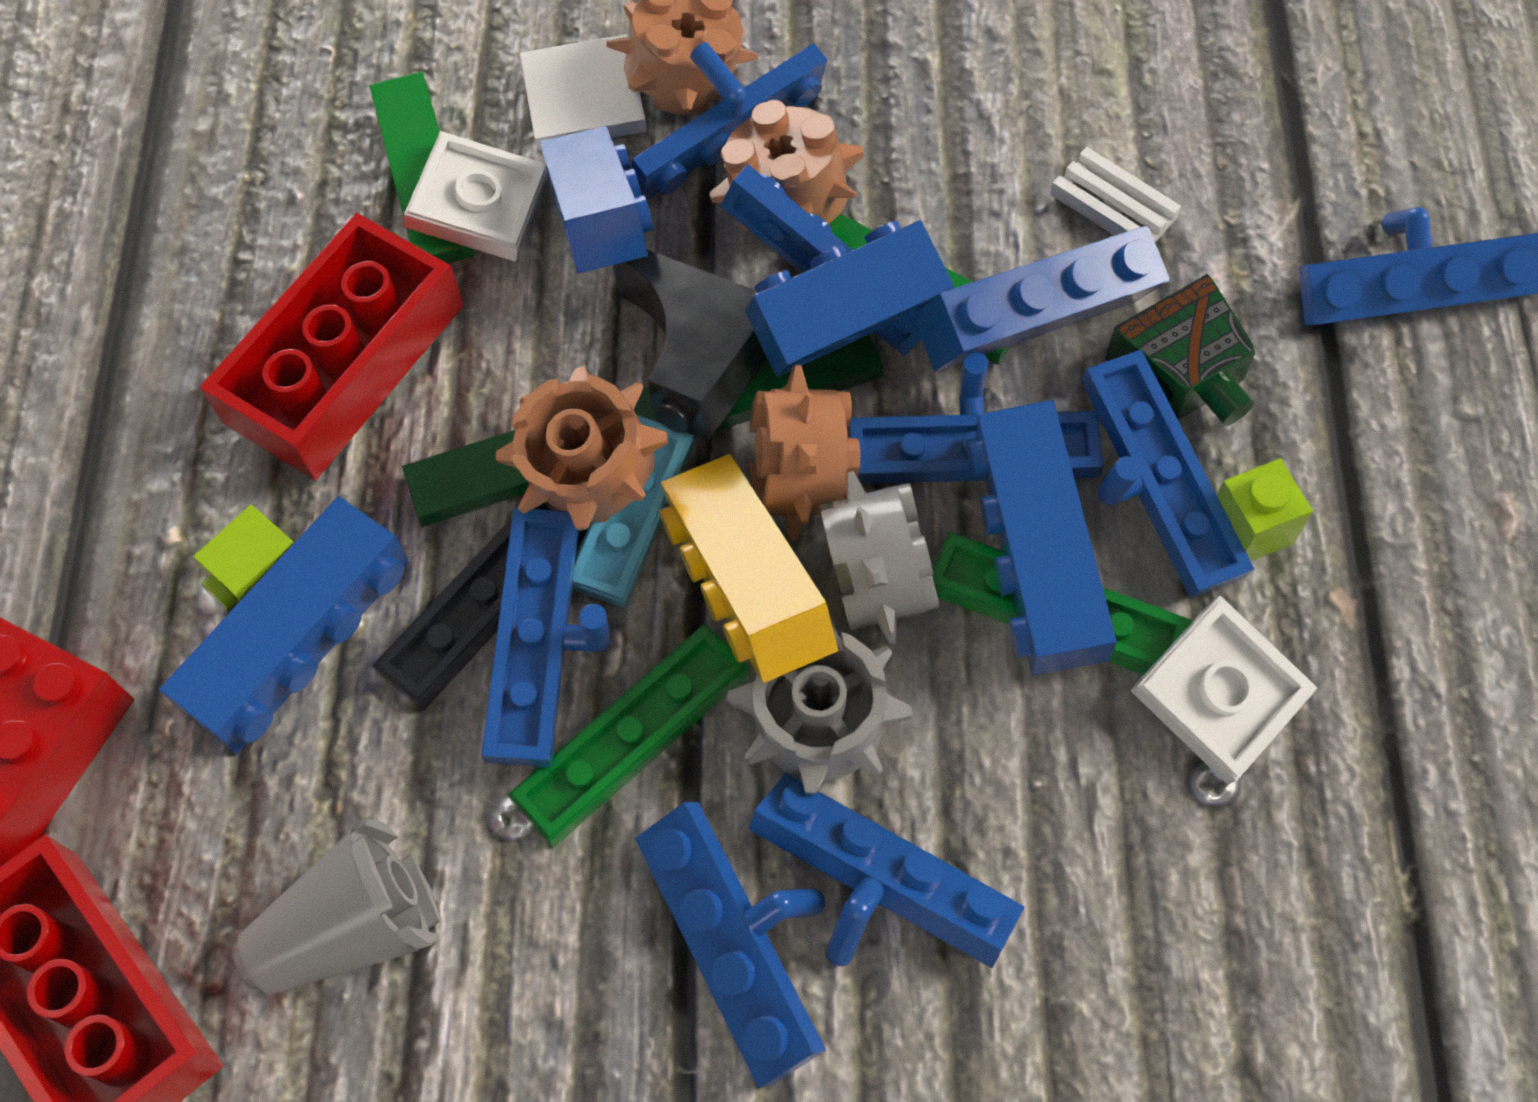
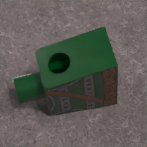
[1105,274,1255,426]

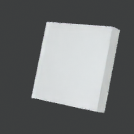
[520,34,647,151]
[404,131,548,262]
[1130,596,1317,784]

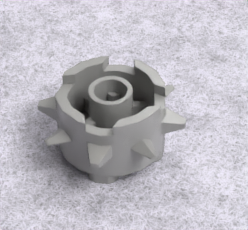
[820,471,940,644]
[727,618,912,795]

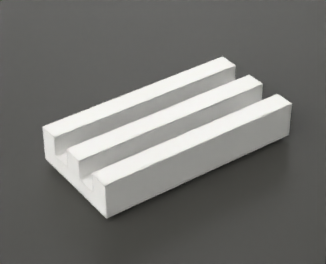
[1050,147,1181,242]

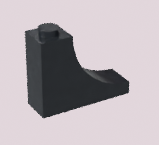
[613,249,767,441]

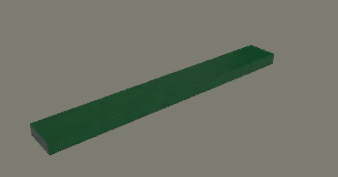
[402,335,884,527]

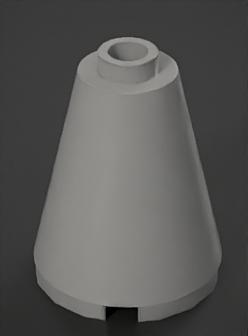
[234,819,440,995]

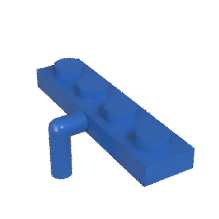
[632,42,828,200]
[720,164,922,357]
[1299,207,1538,325]
[1080,350,1255,599]
[849,352,1103,484]
[481,508,611,768]
[748,773,1025,968]
[635,802,826,1089]

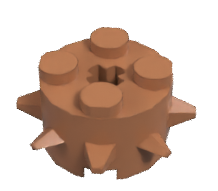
[606,0,758,115]
[709,100,865,231]
[748,365,860,540]
[496,367,668,531]

